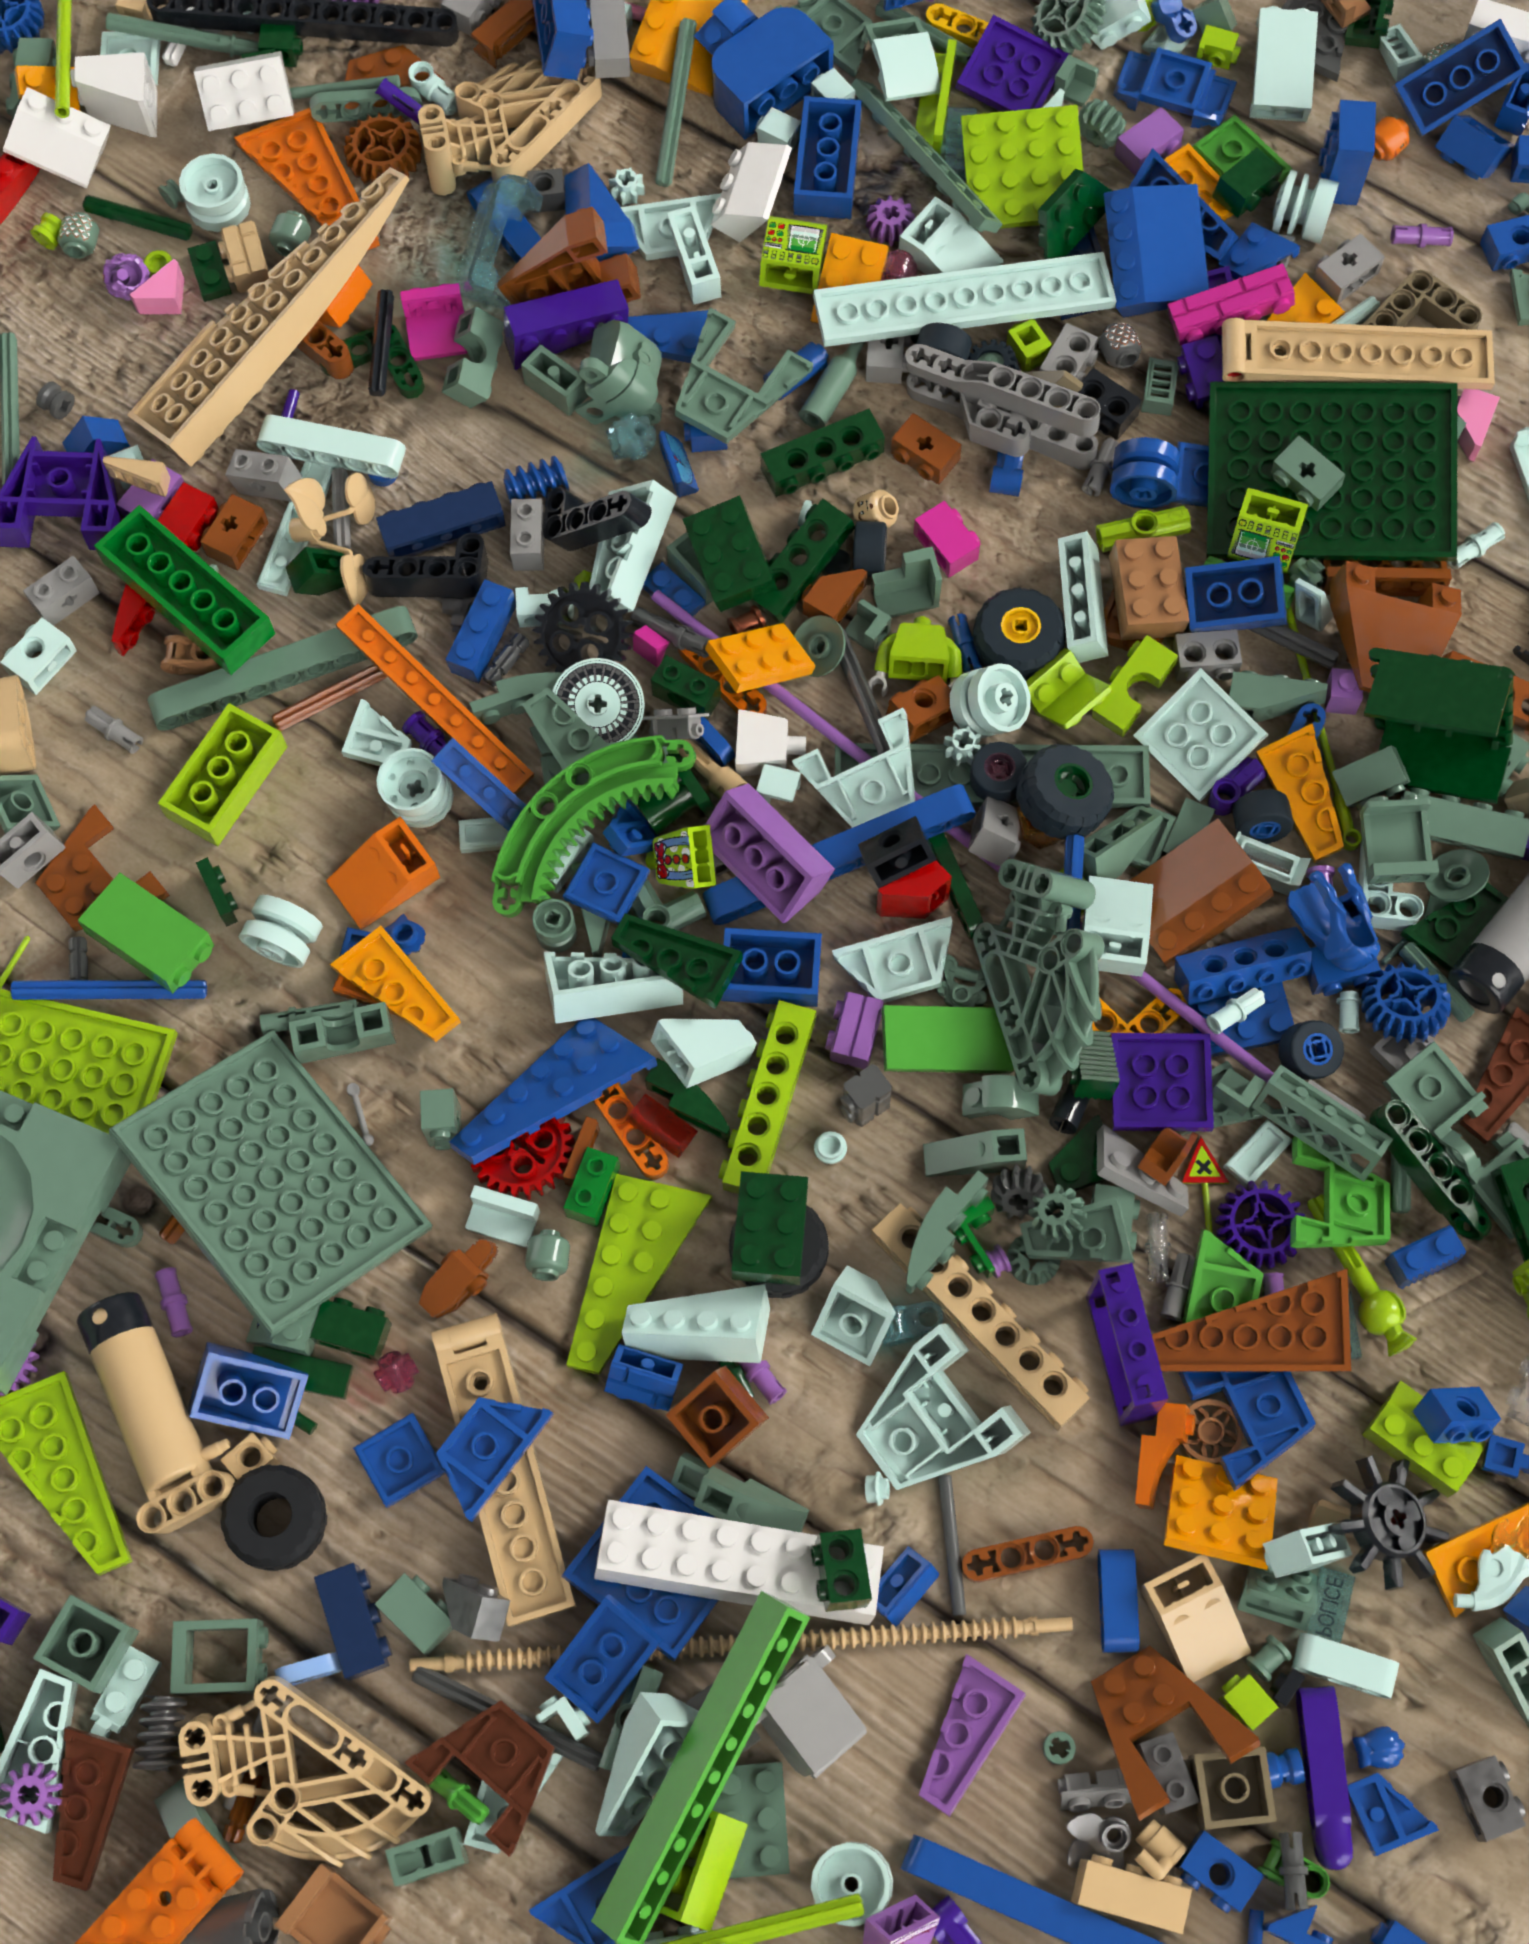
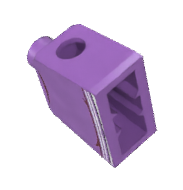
[863,1895,940,1944]

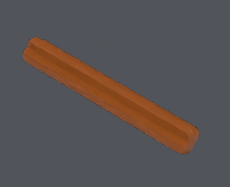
[271,664,387,731]

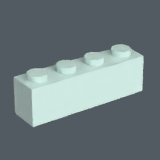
[1058,531,1108,663]

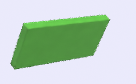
[881,1005,1014,1073]

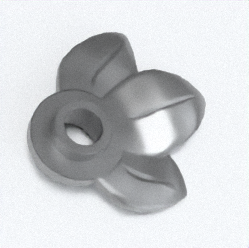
[1066,1812,1131,1869]

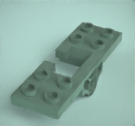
[1382,1041,1529,1239]

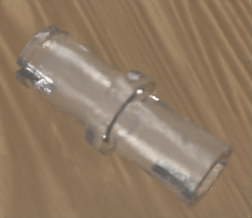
[1144,1212,1171,1283]

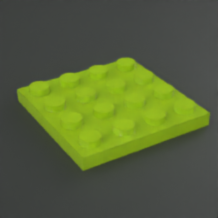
[961,105,1083,231]

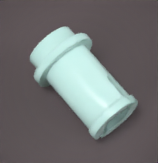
[1336,991,1363,1034]

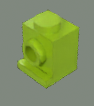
[1196,25,1241,70]
[1006,319,1052,372]

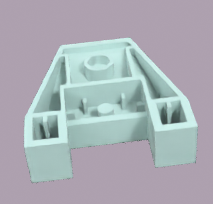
[856,1323,1031,1490]

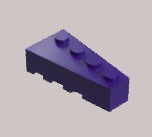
[504,279,629,370]

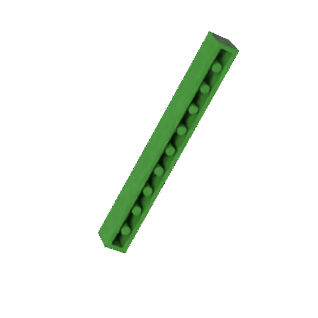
[591,1591,811,1944]

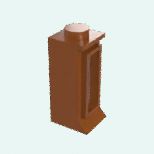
[471,0,536,69]

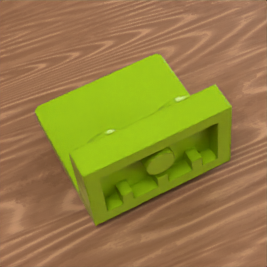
[1026,648,1112,730]

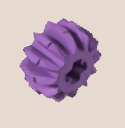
[866,195,915,247]
[0,1763,63,1826]

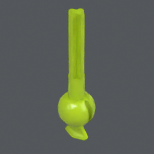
[1307,1194,1417,1357]

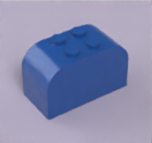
[712,7,834,140]

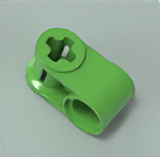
[1256,1838,1330,1899]

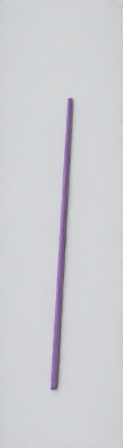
[651,590,1274,1084]

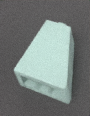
[651,1019,757,1088]

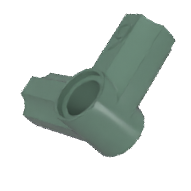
[631,878,706,930]

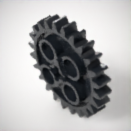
[533,581,634,673]

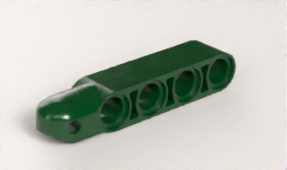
[1369,1099,1492,1241]

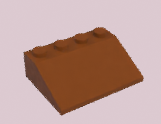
[1129,818,1274,969]

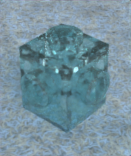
[606,414,657,461]

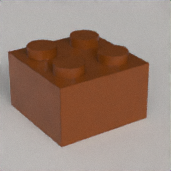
[666,1366,769,1468]

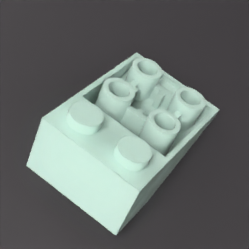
[898,196,1004,275]
[1082,875,1153,977]

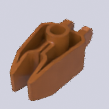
[419,1238,498,1319]

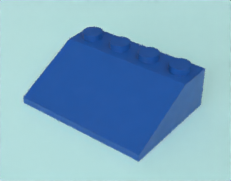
[1104,184,1209,318]

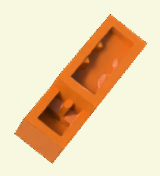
[1135,1403,1195,1510]

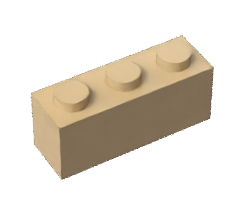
[1071,1854,1192,1934]

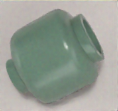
[268,210,311,257]
[525,1229,570,1281]

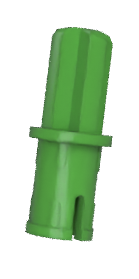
[428,1768,489,1825]

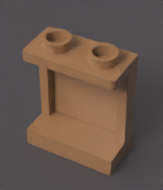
[275,1864,393,1944]

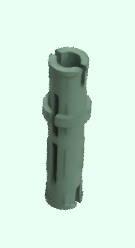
[260,999,358,1035]

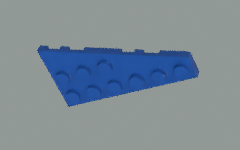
[449,1018,658,1165]

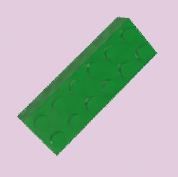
[94,505,276,675]

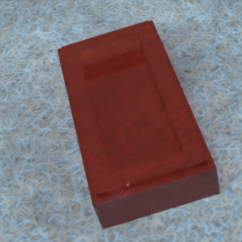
[626,1093,698,1158]

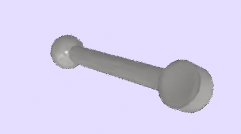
[346,1083,374,1146]

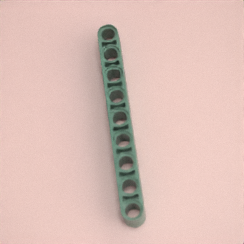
[147,606,418,731]

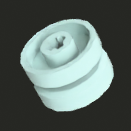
[179,153,251,232]
[950,663,1030,739]
[238,895,323,968]
[811,1842,894,1927]

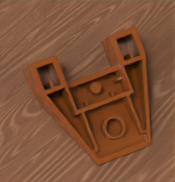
[497,206,641,305]
[1330,560,1462,692]

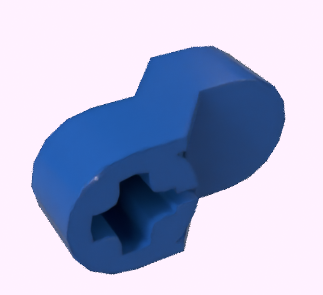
[1151,0,1197,43]

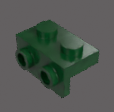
[1345,0,1394,49]

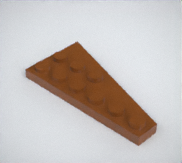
[1152,1269,1352,1372]

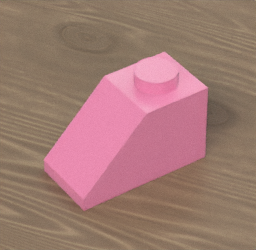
[1457,389,1500,461]

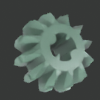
[1079,98,1127,149]
[1028,1184,1087,1243]

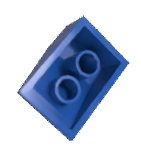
[188,1342,309,1440]

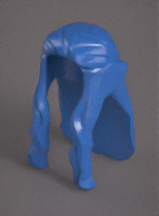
[1286,863,1380,972]

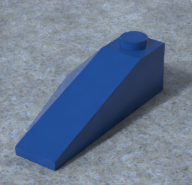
[564,163,639,262]

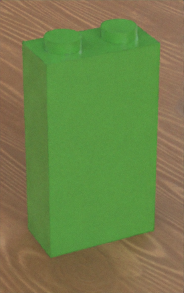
[78,872,215,994]

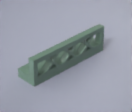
[1252,1065,1393,1182]

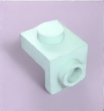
[535,1695,591,1742]

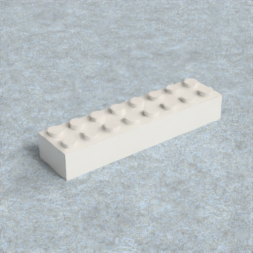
[594,1500,884,1626]

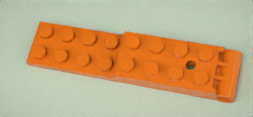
[75,1818,244,1944]

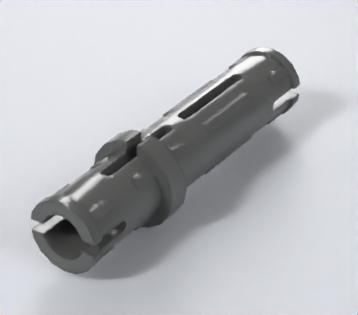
[630,607,712,658]

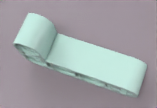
[1358,828,1424,931]

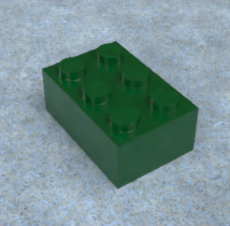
[683,495,778,612]
[731,1171,808,1285]

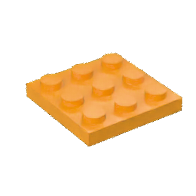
[1163,1455,1278,1570]

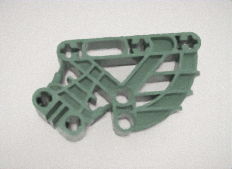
[973,859,1105,1096]

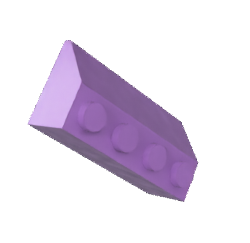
[705,783,835,923]

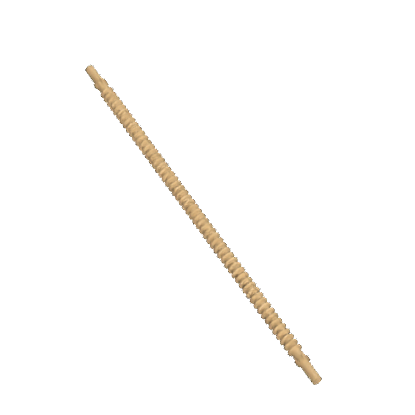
[409,1616,1073,1673]

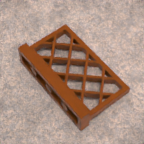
[1321,560,1452,597]

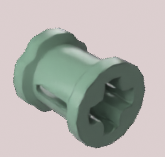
[1245,1635,1293,1683]

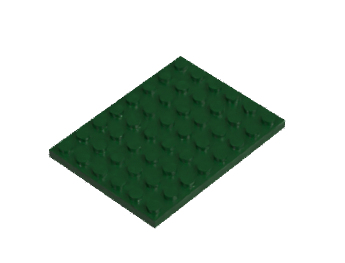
[1206,382,1457,562]

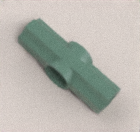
[598,1666,664,1771]

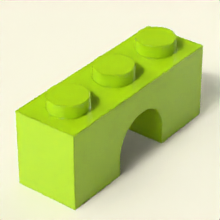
[1092,635,1178,738]

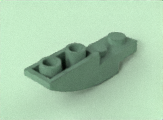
[469,672,562,725]
[905,1170,989,1295]
[670,1452,810,1533]

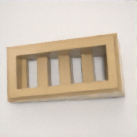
[103,456,171,497]

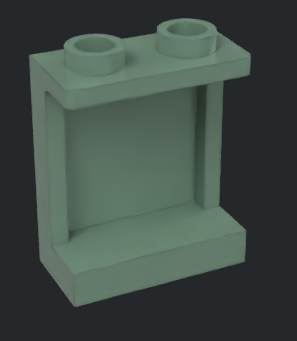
[1360,795,1439,885]

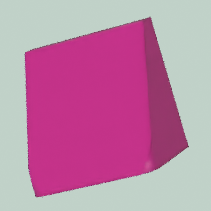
[633,625,669,667]

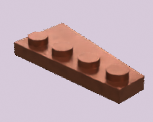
[1459,1007,1529,1145]
[53,1726,135,1891]

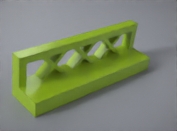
[915,39,957,156]

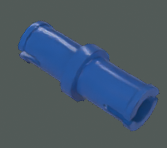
[948,614,982,673]

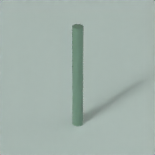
[290,75,401,100]

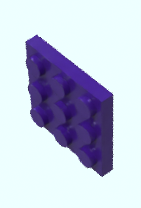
[955,14,1069,112]
[1110,1033,1214,1132]

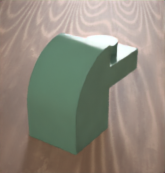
[962,1075,1039,1120]

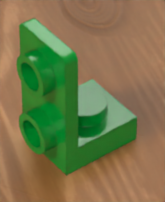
[951,1196,995,1279]

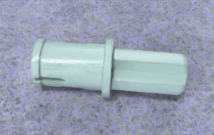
[1206,988,1266,1034]

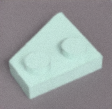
[341,699,412,766]

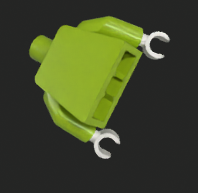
[869,616,962,697]

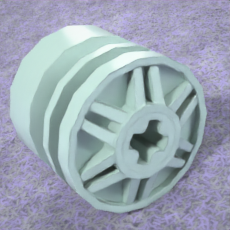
[1272,170,1339,244]
[376,748,454,828]

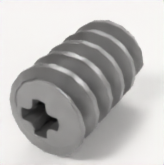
[132,1695,187,1771]

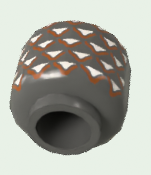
[1098,323,1142,369]

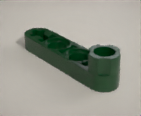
[929,832,983,939]

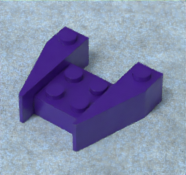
[0,436,122,550]

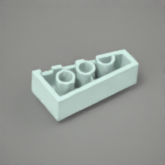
[589,480,677,612]
[544,952,683,1023]
[622,1284,770,1363]

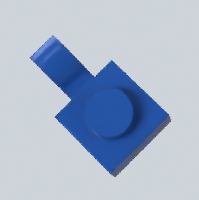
[1481,1435,1529,1479]

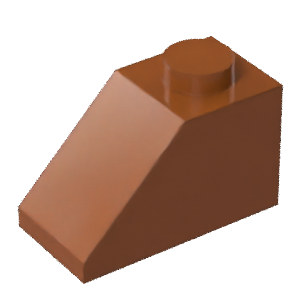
[801,569,867,624]

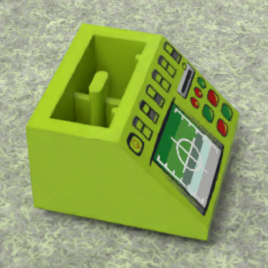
[759,216,827,294]
[1227,488,1308,574]

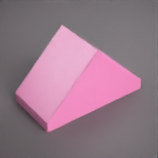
[129,259,184,314]

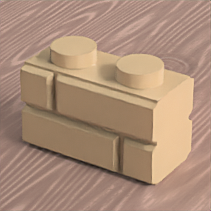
[218,220,269,293]

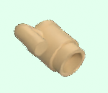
[1134,1818,1189,1880]

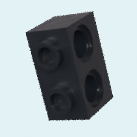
[1078,368,1142,440]

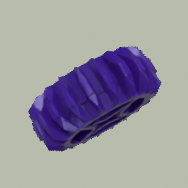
[1215,1180,1306,1270]

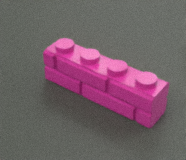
[1168,263,1295,346]

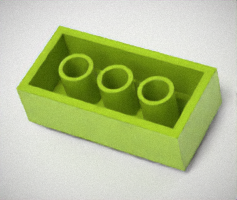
[158,703,288,847]

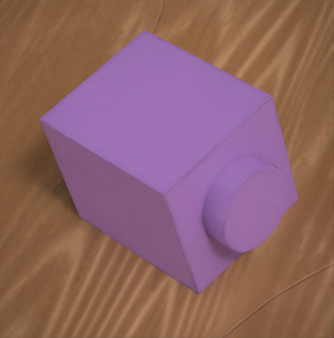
[1324,668,1363,715]

